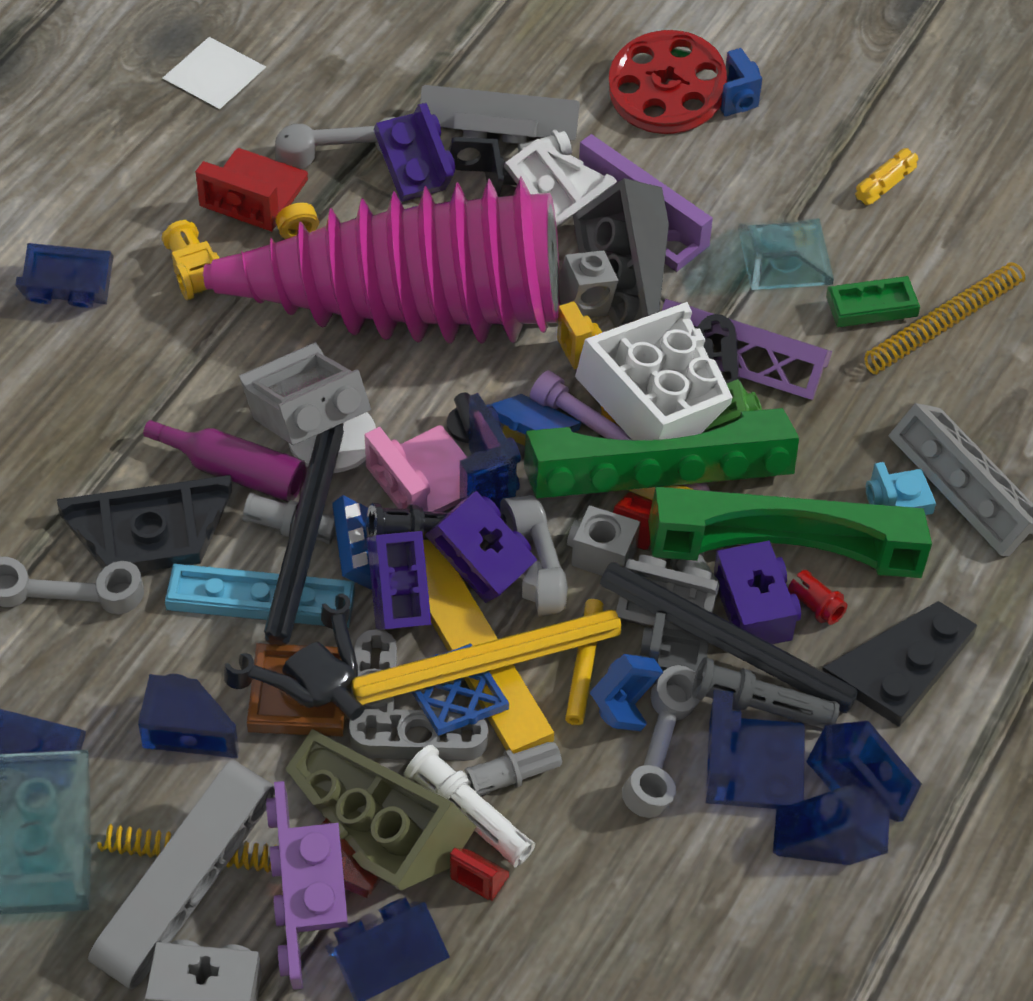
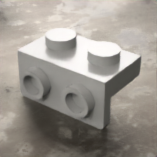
[616,555,719,631]

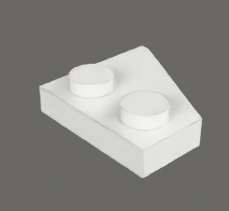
[504,139,617,228]

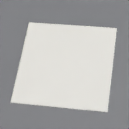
[162,37,266,109]

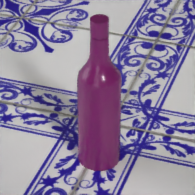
[143,420,307,502]

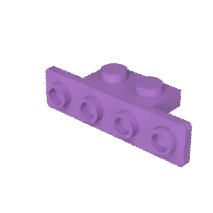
[266,781,348,990]

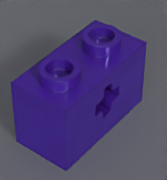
[425,491,537,603]
[367,531,431,630]
[713,540,801,644]

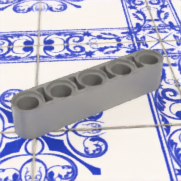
[88,759,275,990]

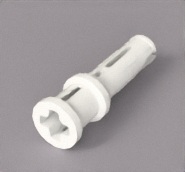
[404,745,536,867]

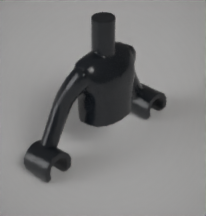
[224,594,365,721]

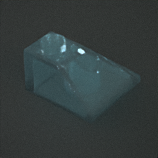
[738,218,834,290]

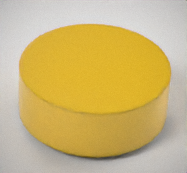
[275,203,319,239]

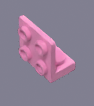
[364,425,487,512]

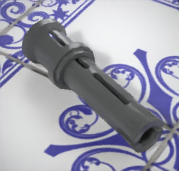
[692,657,839,731]

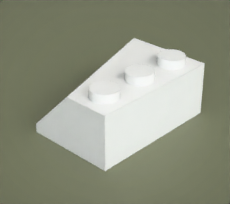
[575,302,733,440]

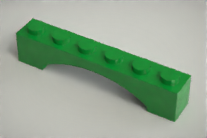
[524,408,799,498]
[648,487,932,578]

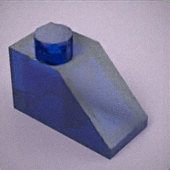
[138,674,239,758]
[806,720,922,822]

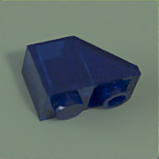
[773,784,890,865]

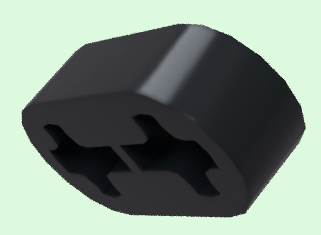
[698,314,740,384]

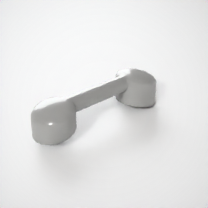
[275,117,396,169]
[500,495,568,617]
[0,557,144,615]
[622,665,700,818]

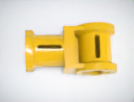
[161,220,219,301]

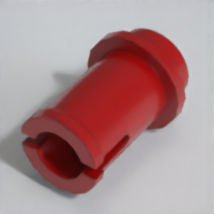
[788,570,848,625]

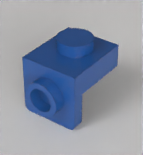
[720,48,762,116]
[590,654,664,731]

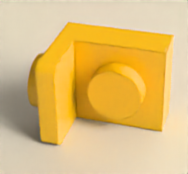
[557,301,602,370]

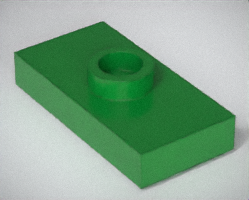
[826,276,920,328]

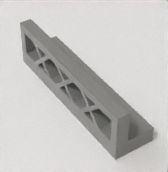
[888,403,1033,557]

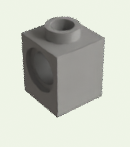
[560,250,619,318]
[567,505,640,576]

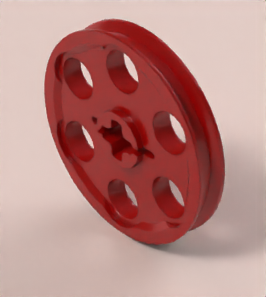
[609,30,727,134]

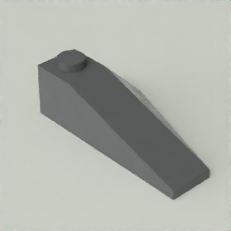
[573,178,669,328]

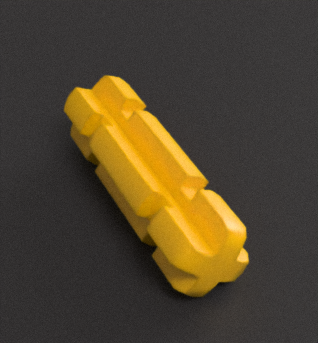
[855,148,919,205]

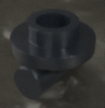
[447,392,490,443]

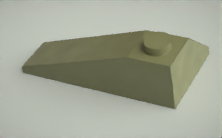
[285,729,477,891]

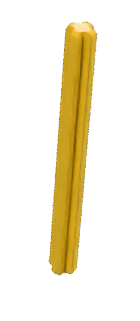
[352,609,622,705]

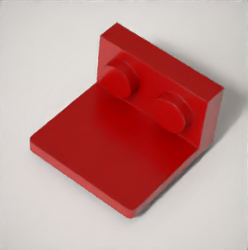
[195,148,308,232]

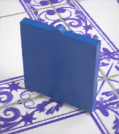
[483,394,582,435]

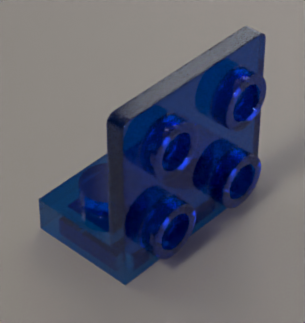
[459,393,521,510]
[705,690,805,811]

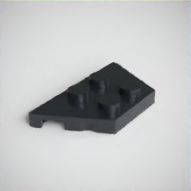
[57,475,232,572]

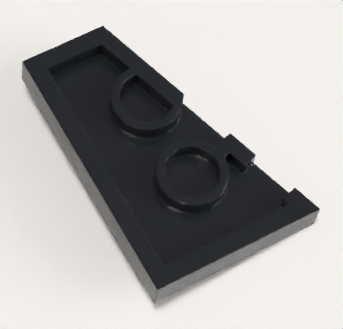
[822,601,977,727]

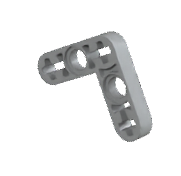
[349,629,488,761]

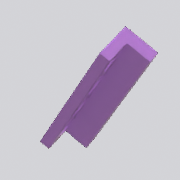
[579,134,713,272]
[662,299,832,400]

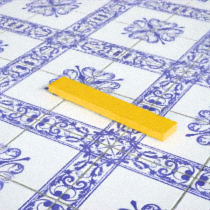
[423,540,554,754]

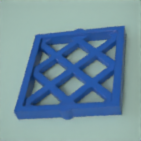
[412,644,509,736]

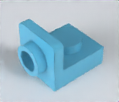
[866,462,936,515]

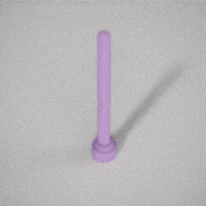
[530,370,710,491]

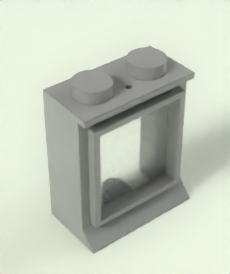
[239,342,371,445]

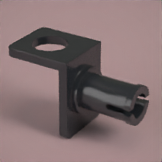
[449,137,517,196]

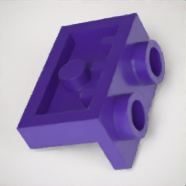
[373,103,455,202]

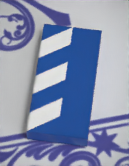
[332,495,372,590]

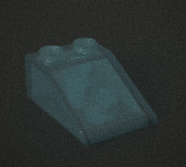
[0,750,91,915]

